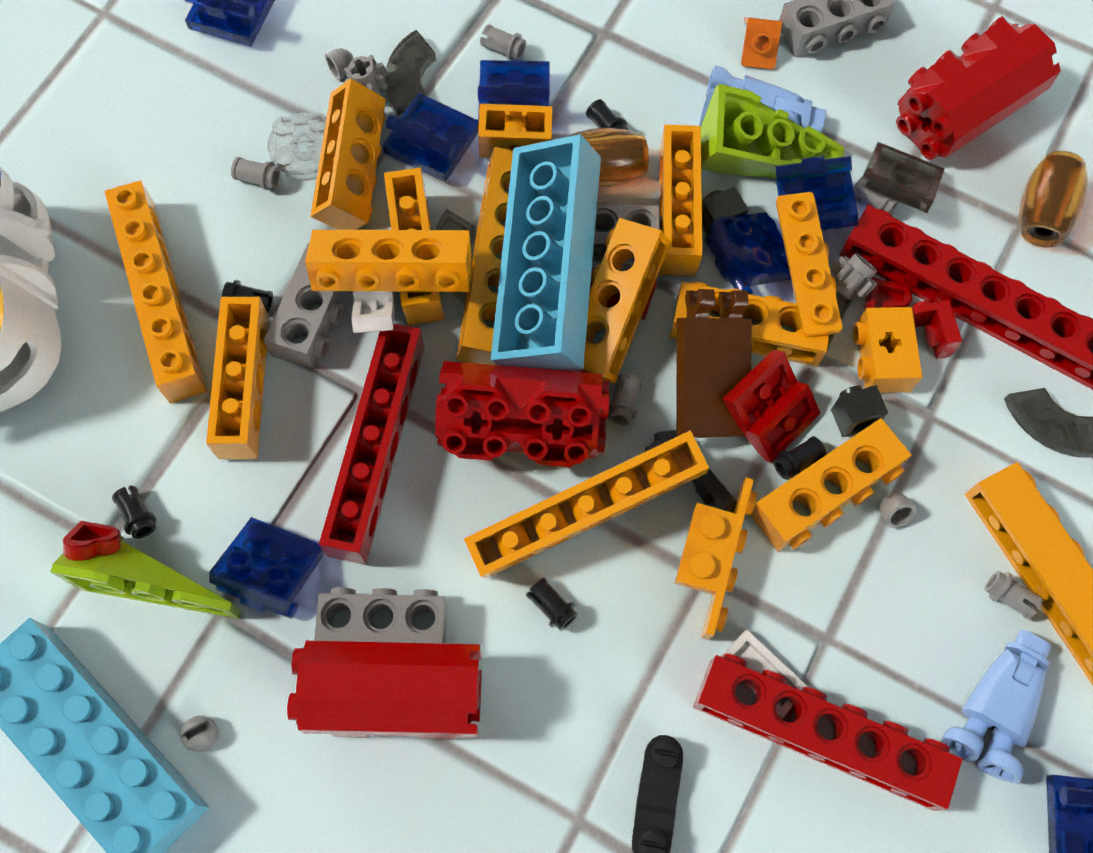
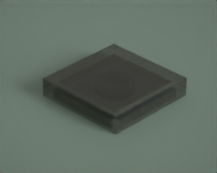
[859,142,945,213]

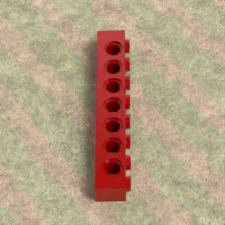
[839,204,1093,390]

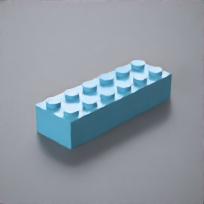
[490,134,601,371]
[0,618,210,853]

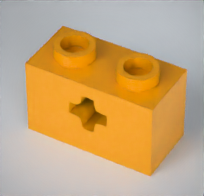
[478,104,552,158]
[853,307,923,393]

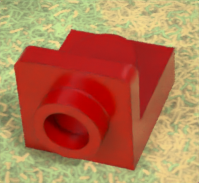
[912,300,963,359]

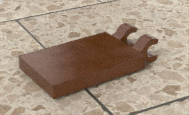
[676,289,752,438]

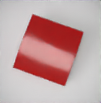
[723,349,821,463]

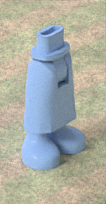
[699,65,826,133]
[941,630,1052,783]

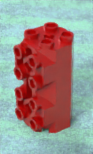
[896,16,1061,160]
[435,361,610,467]
[287,640,482,739]

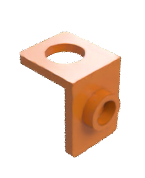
[741,17,783,69]

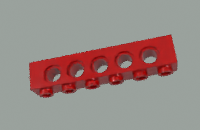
[319,323,425,565]
[693,653,963,811]

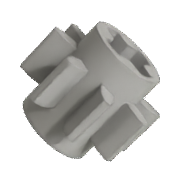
[344,55,388,95]
[830,253,877,300]

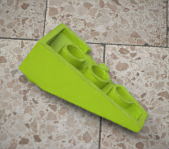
[701,84,844,182]
[50,536,242,619]

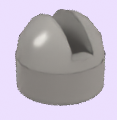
[325,48,354,80]
[880,493,916,528]
[180,716,218,752]

